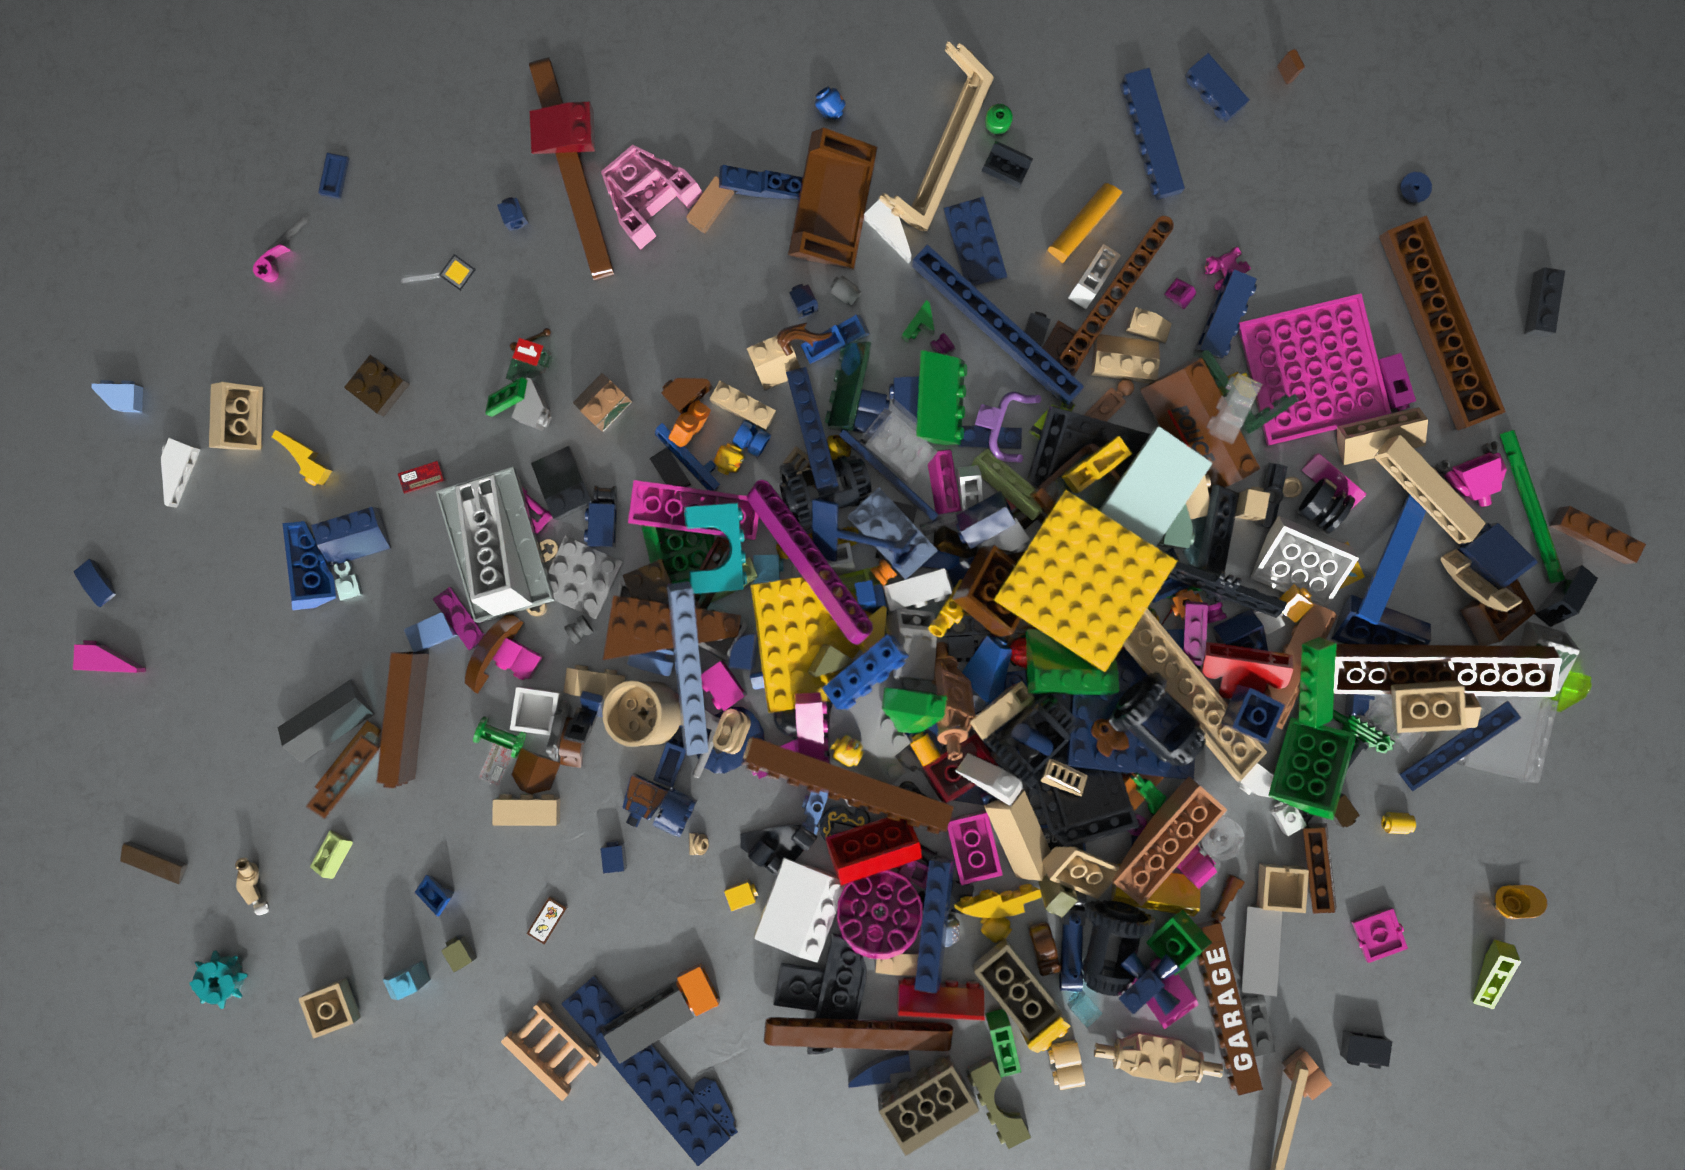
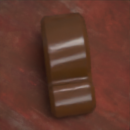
[1028,922,1061,977]

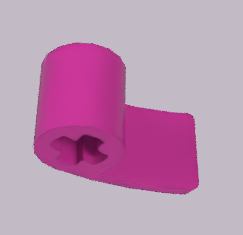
[253,244,290,282]

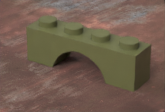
[967,1056,1031,1149]

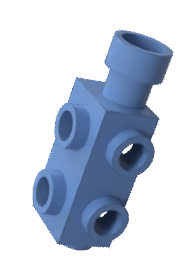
[802,791,828,835]

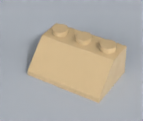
[1090,334,1160,384]
[209,382,263,450]
[1391,681,1466,733]
[1042,847,1120,899]

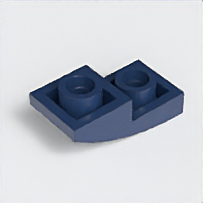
[73,559,116,607]

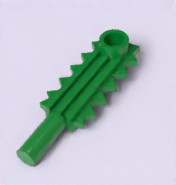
[1333,709,1395,754]

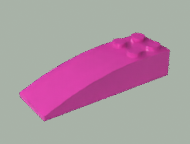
[628,480,759,540]

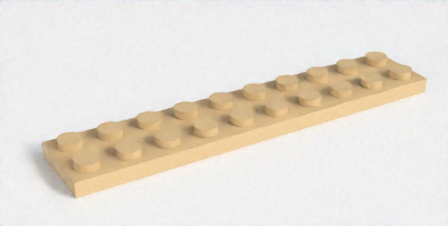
[1123,608,1267,781]

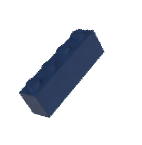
[1195,269,1257,359]

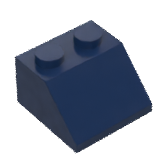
[889,376,919,424]
[1213,609,1268,651]

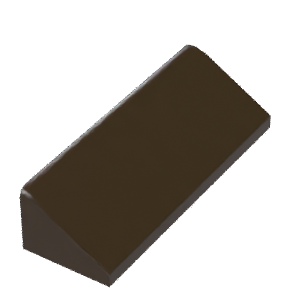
[120,841,188,885]

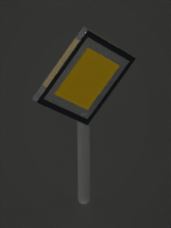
[401,254,476,291]

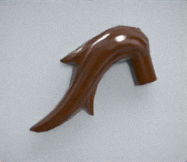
[777,322,832,356]

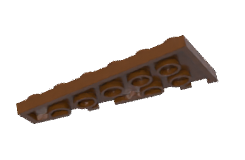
[603,595,741,660]

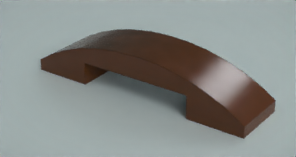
[465,614,524,694]

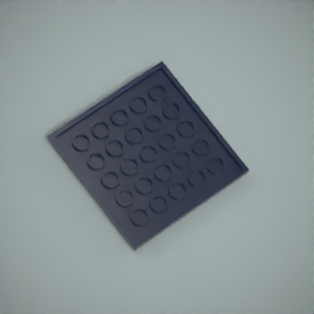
[1066,649,1201,780]

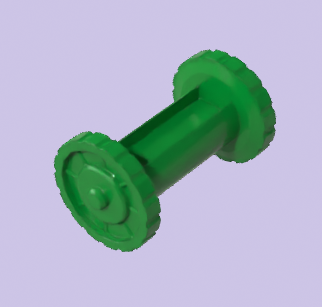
[473,716,526,758]

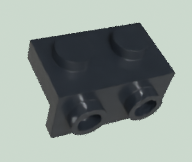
[981,141,1033,189]

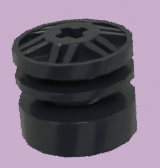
[1297,477,1355,534]

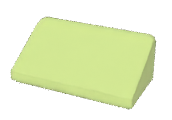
[310,830,353,879]

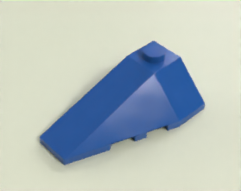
[282,521,336,610]

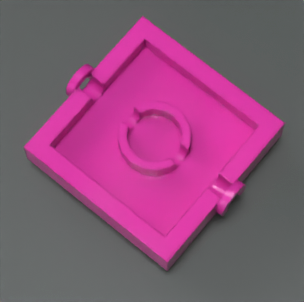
[1351,907,1408,963]

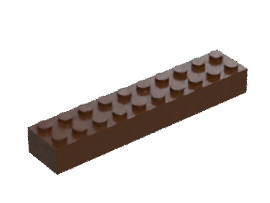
[1379,215,1506,430]
[1334,644,1561,696]

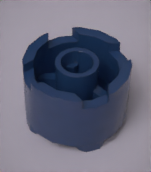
[652,787,698,837]

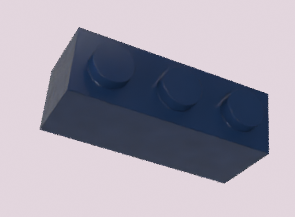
[1185,53,1250,123]

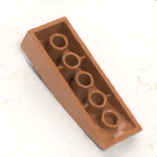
[1112,776,1227,906]

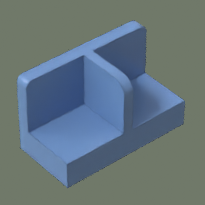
[404,613,457,653]

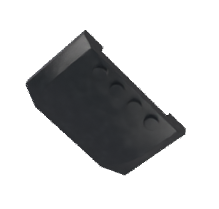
[1027,406,1151,509]
[1027,721,1139,847]

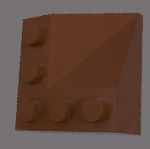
[952,544,1021,637]

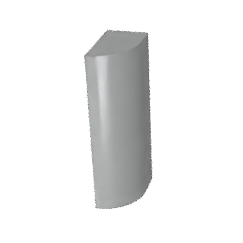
[1242,905,1283,996]

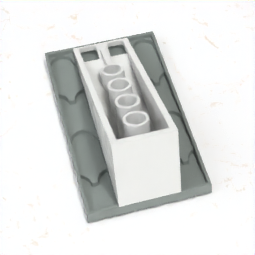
[436,467,555,624]

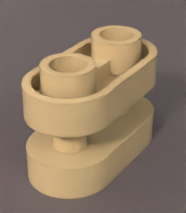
[713,709,751,754]

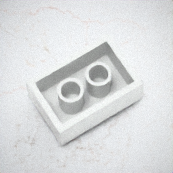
[883,568,952,611]

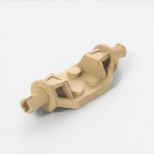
[1094,1032,1223,1083]

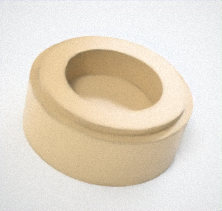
[1283,477,1302,498]

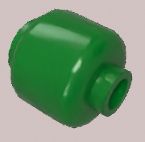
[985,103,1013,135]

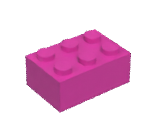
[947,810,1003,885]

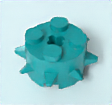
[189,950,248,1009]

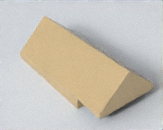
[984,788,1051,881]

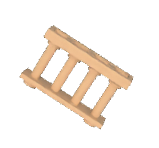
[501,1000,601,1101]

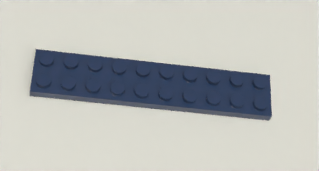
[561,975,731,1166]

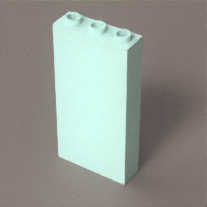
[1099,427,1212,547]

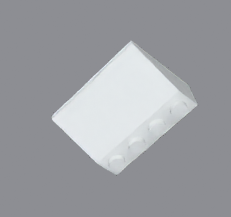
[1251,516,1359,608]
[753,857,847,962]

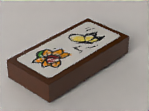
[526,897,568,945]

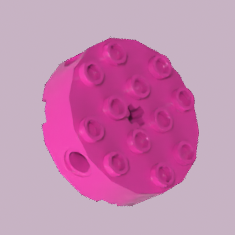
[837,870,922,959]

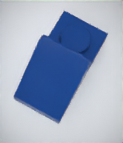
[415,875,454,916]

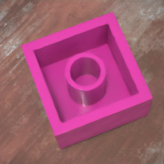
[701,660,747,711]

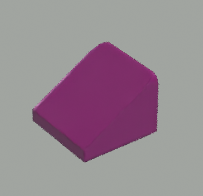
[1164,278,1196,309]

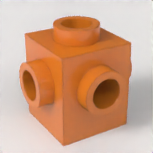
[1171,589,1202,620]

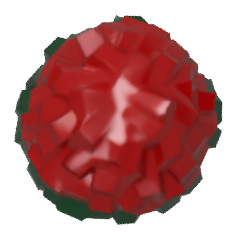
[1009,635,1027,668]

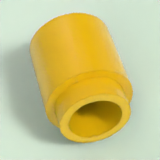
[1381,812,1416,834]

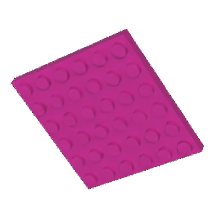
[1238,294,1391,446]

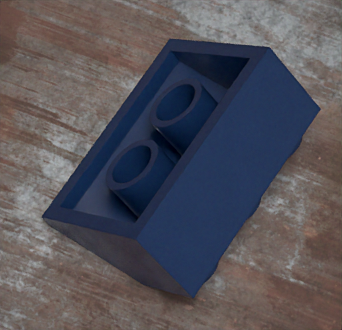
[311,507,391,566]

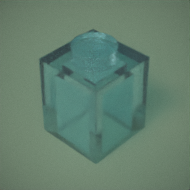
[1067,990,1103,1028]

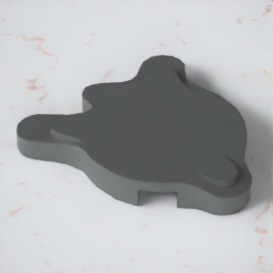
[546,700,569,762]

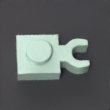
[334,561,363,600]

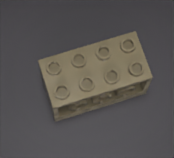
[878,1055,979,1156]

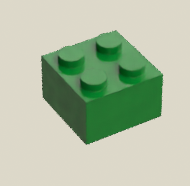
[1146,910,1213,976]

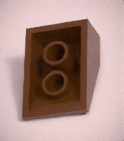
[1460,579,1536,645]

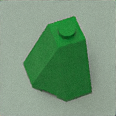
[882,687,947,734]

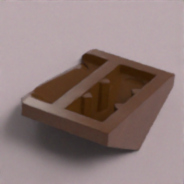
[511,748,560,794]

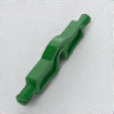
[1131,773,1166,816]

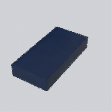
[318,152,349,199]
[580,691,604,718]

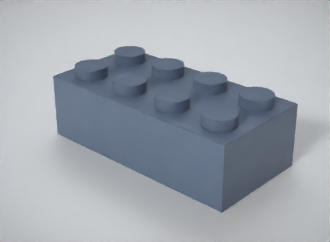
[848,487,938,580]

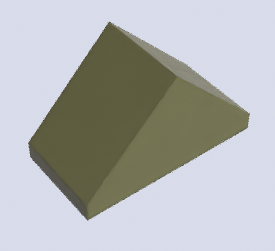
[808,644,855,676]

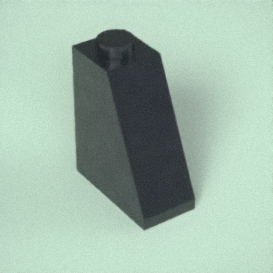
[1535,565,1598,627]

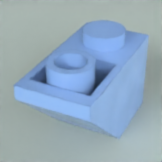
[91,380,143,412]

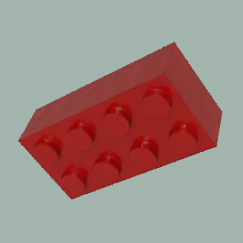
[825,817,922,885]

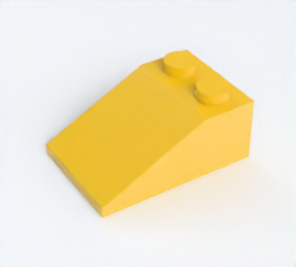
[1019,1014,1070,1053]

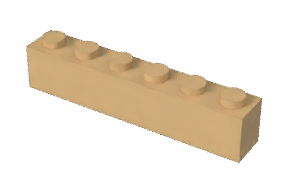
[1374,435,1486,544]

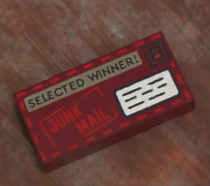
[398,461,445,494]

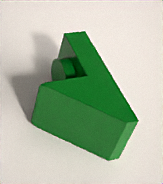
[901,300,935,342]

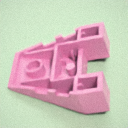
[601,145,703,249]

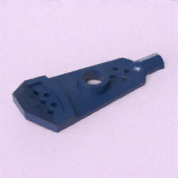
[693,1077,738,1137]

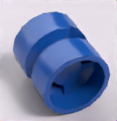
[732,420,771,458]

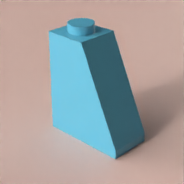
[383,961,431,1000]

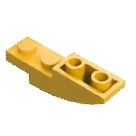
[954,884,1042,918]

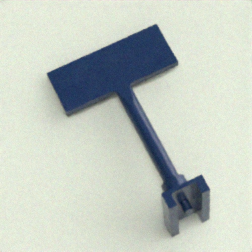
[812,498,918,569]

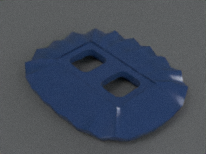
[696,707,764,774]

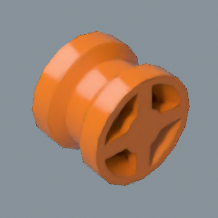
[870,559,896,586]

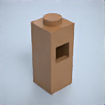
[686,176,734,234]

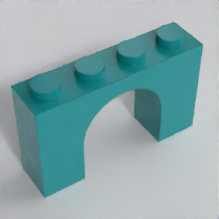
[684,503,747,594]

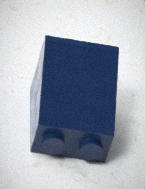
[1457,522,1538,589]

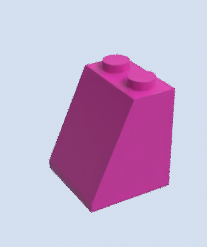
[1131,957,1199,1029]

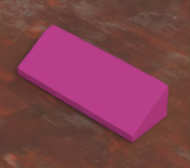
[926,449,961,515]
[1301,453,1366,508]

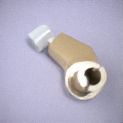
[235,858,269,915]

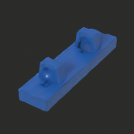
[655,423,720,491]

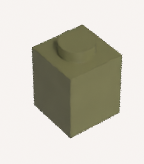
[441,936,477,972]

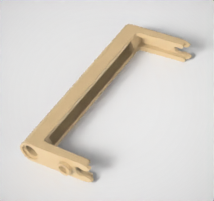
[879,41,994,232]

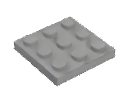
[548,536,623,619]

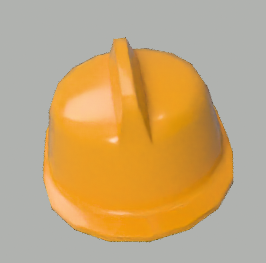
[1495,885,1547,919]

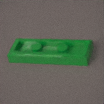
[485,377,528,417]

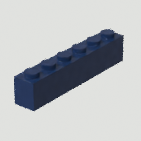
[1120,68,1185,200]
[786,367,840,496]
[915,857,955,993]

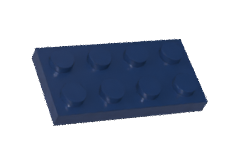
[943,196,1007,287]

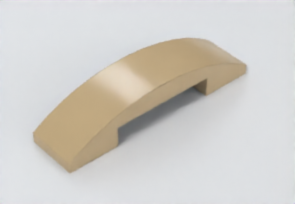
[1440,549,1522,611]

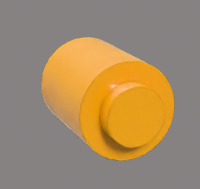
[910,732,941,766]

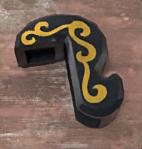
[820,804,870,841]

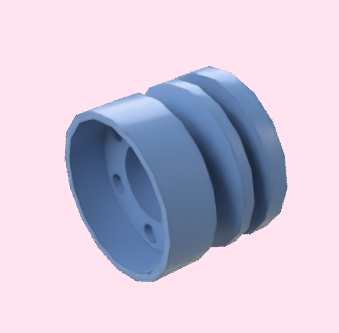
[627,649,674,676]

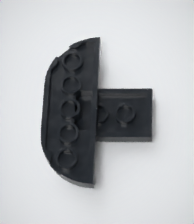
[773,933,867,1055]

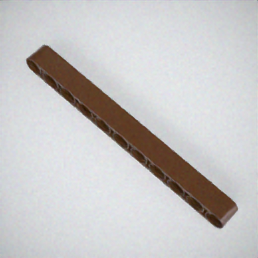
[529,57,615,281]

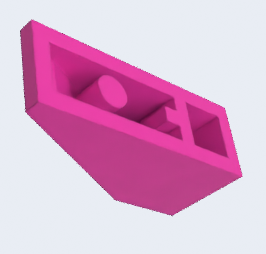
[73,640,146,673]

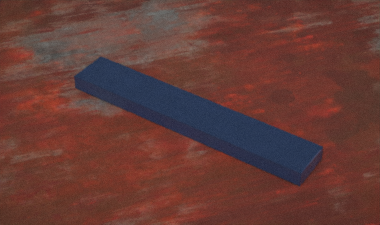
[838,430,938,521]
[1399,701,1522,792]

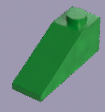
[985,1009,1021,1077]

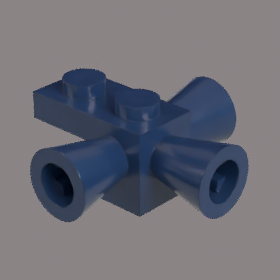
[1118,952,1181,1016]

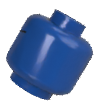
[815,86,846,120]

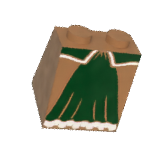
[573,373,632,432]

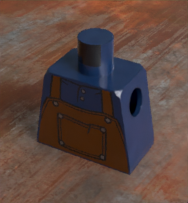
[622,773,670,827]

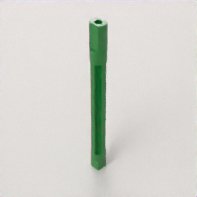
[1499,429,1565,583]

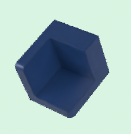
[1345,694,1375,716]

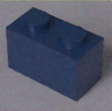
[584,503,617,548]

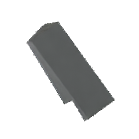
[277,679,374,762]

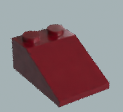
[530,101,595,154]
[921,733,1000,804]

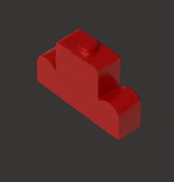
[1203,642,1293,699]

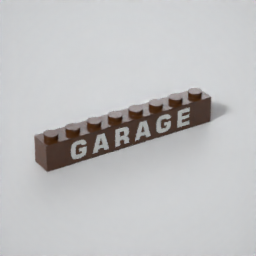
[1196,919,1263,1096]

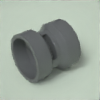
[564,615,594,644]

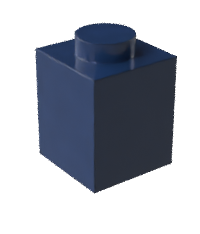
[600,840,627,874]

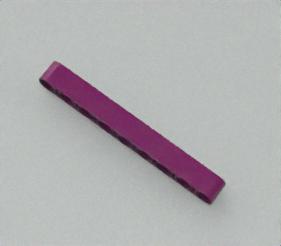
[747,479,873,644]

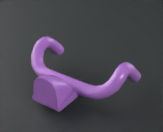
[975,391,1041,463]

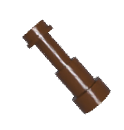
[1211,874,1245,922]

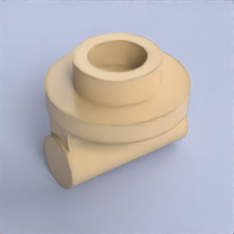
[689,833,709,855]

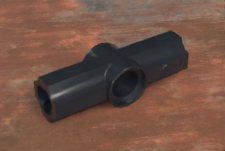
[1255,463,1288,528]

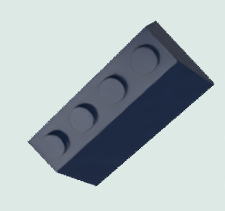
[1332,594,1431,645]

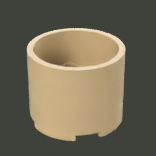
[603,681,681,746]

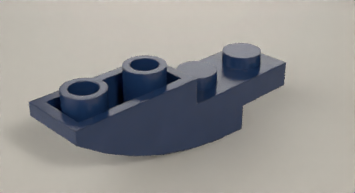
[719,165,803,199]

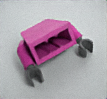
[1435,441,1507,507]

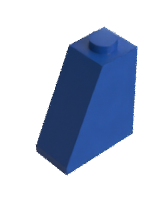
[962,635,1012,703]

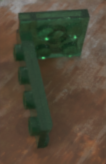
[1197,350,1300,434]

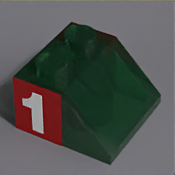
[506,338,552,382]

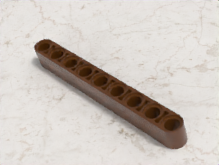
[1057,216,1174,372]
[764,1017,953,1051]

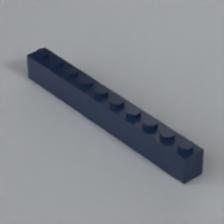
[912,244,1084,407]

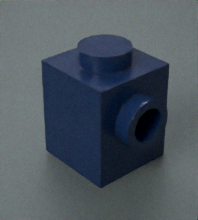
[497,197,529,231]

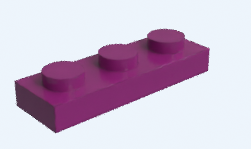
[433,587,485,650]
[1184,601,1208,665]

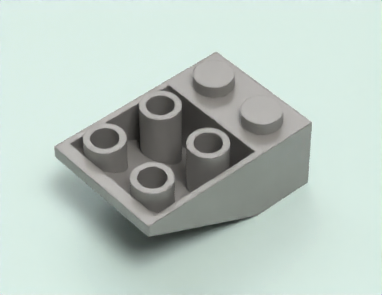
[885,608,937,681]

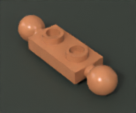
[1084,379,1134,421]

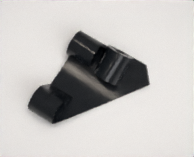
[740,824,818,876]

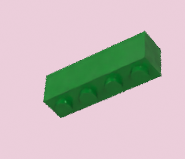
[1299,637,1336,728]

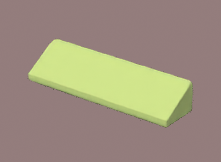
[971,448,1043,520]

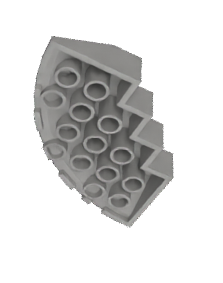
[827,636,921,808]

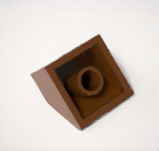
[661,378,713,414]

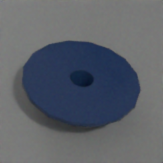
[1401,172,1432,203]

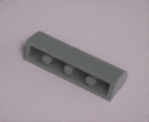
[600,983,694,1064]

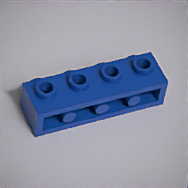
[822,635,909,710]

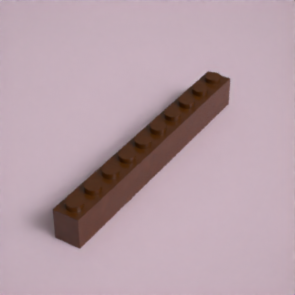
[741,737,954,834]

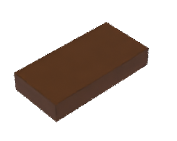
[1277,49,1305,84]

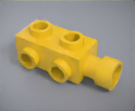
[928,579,964,637]

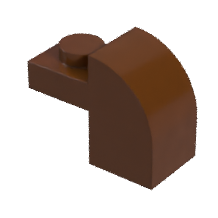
[559,717,584,768]

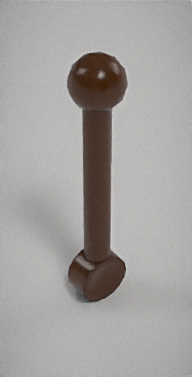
[509,328,551,351]

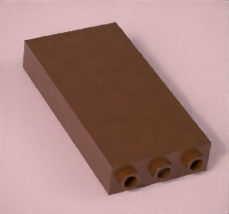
[376,651,429,788]

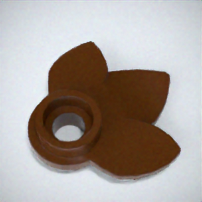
[1091,718,1129,757]

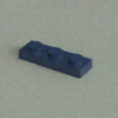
[958,425,1022,450]

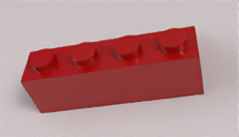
[897,977,985,1021]

